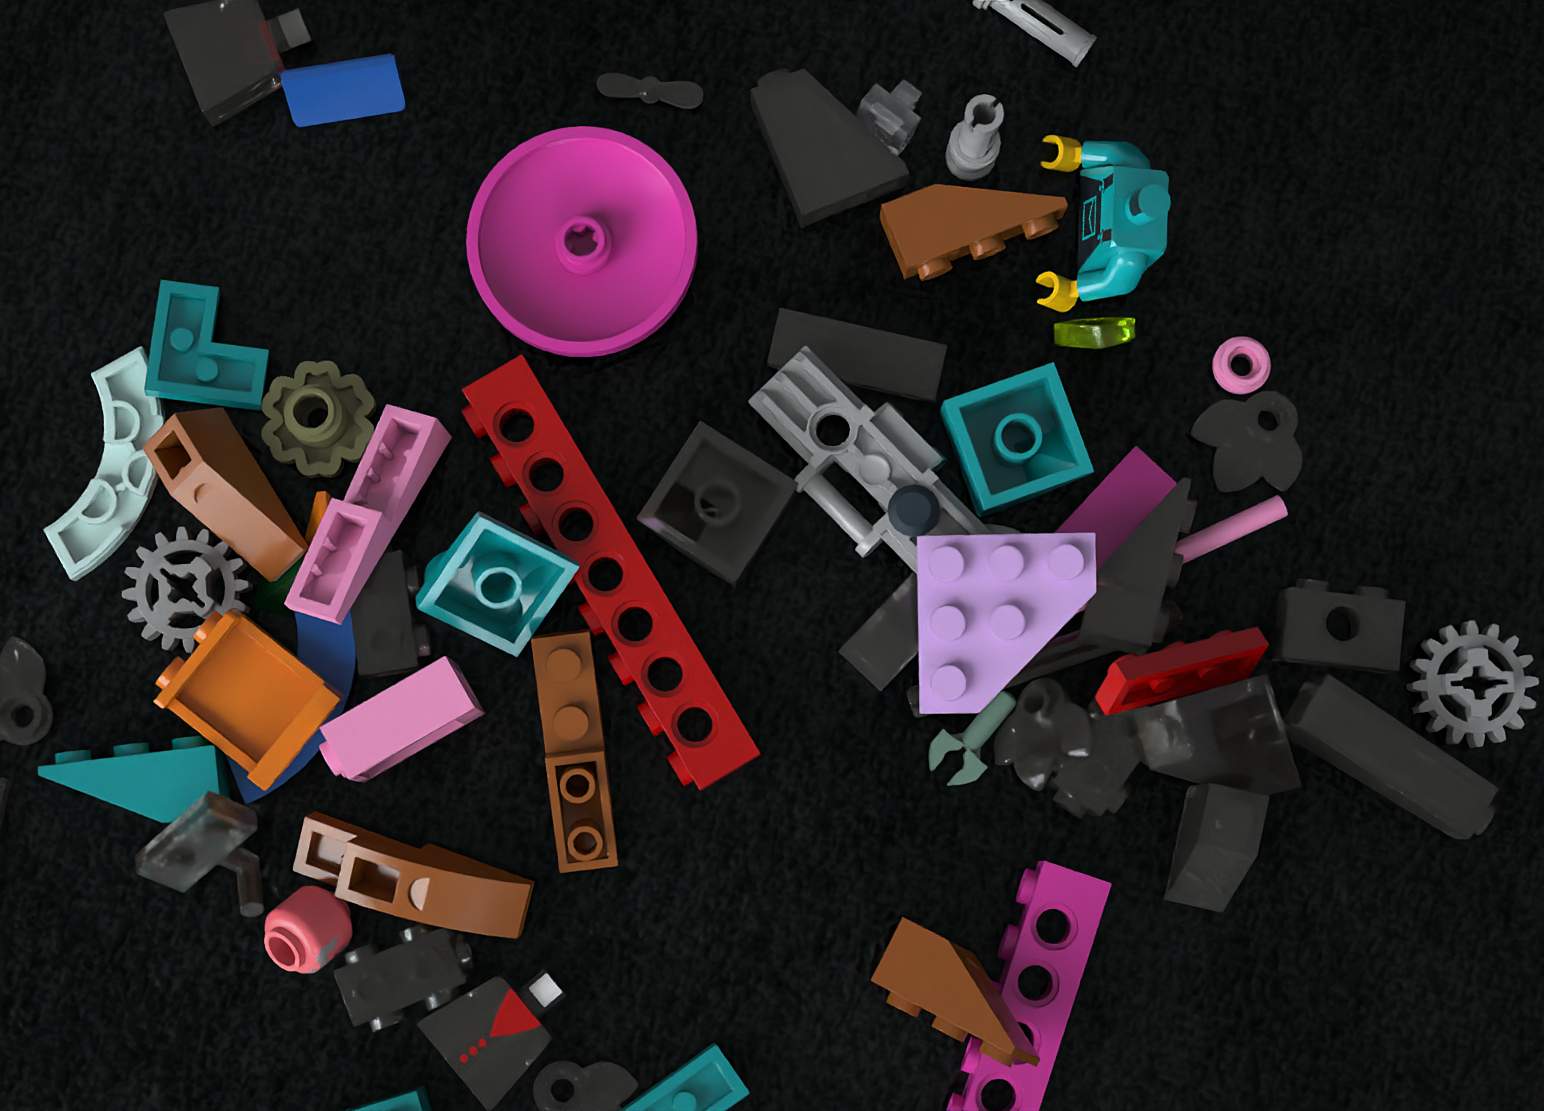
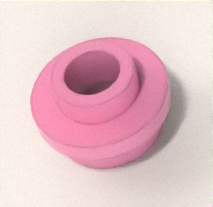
[1212,337,1271,394]

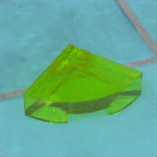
[1054,317,1135,349]

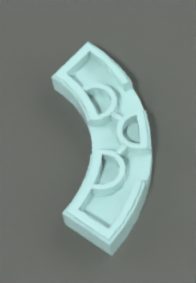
[43,346,165,581]

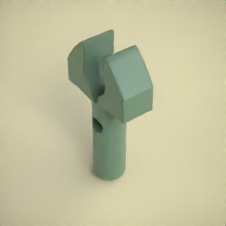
[929,689,1017,786]

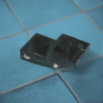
[839,571,919,691]

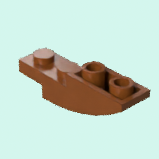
[531,629,618,873]
[293,811,535,939]

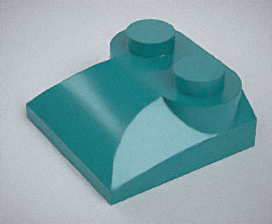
[415,511,580,657]

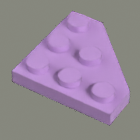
[917,533,1096,714]

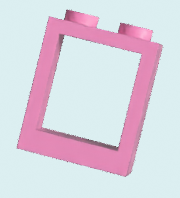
[319,656,485,783]

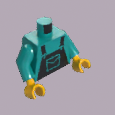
[1036,135,1171,312]

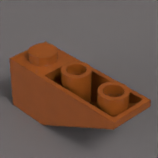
[879,184,1068,281]
[142,407,309,582]
[871,917,1040,1068]

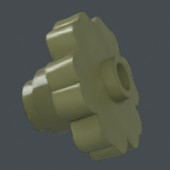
[261,361,377,479]

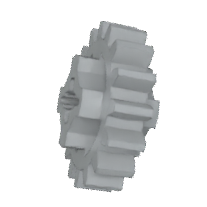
[122,527,253,654]
[1406,621,1539,748]

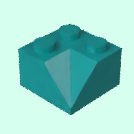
[939,362,1094,518]

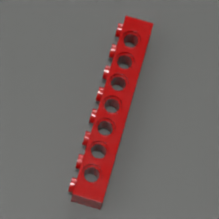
[460,354,760,791]

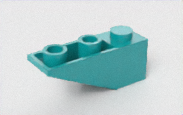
[38,736,232,823]

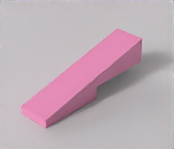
[284,404,452,625]

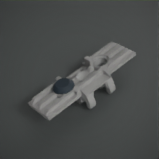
[748,345,993,574]

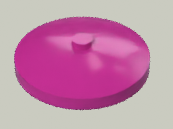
[466,126,698,357]

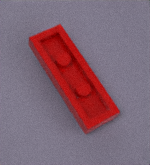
[1095,627,1269,716]

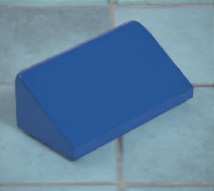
[280,53,406,127]

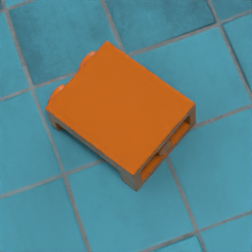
[154,608,346,792]

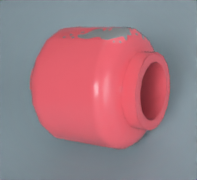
[264,886,353,973]

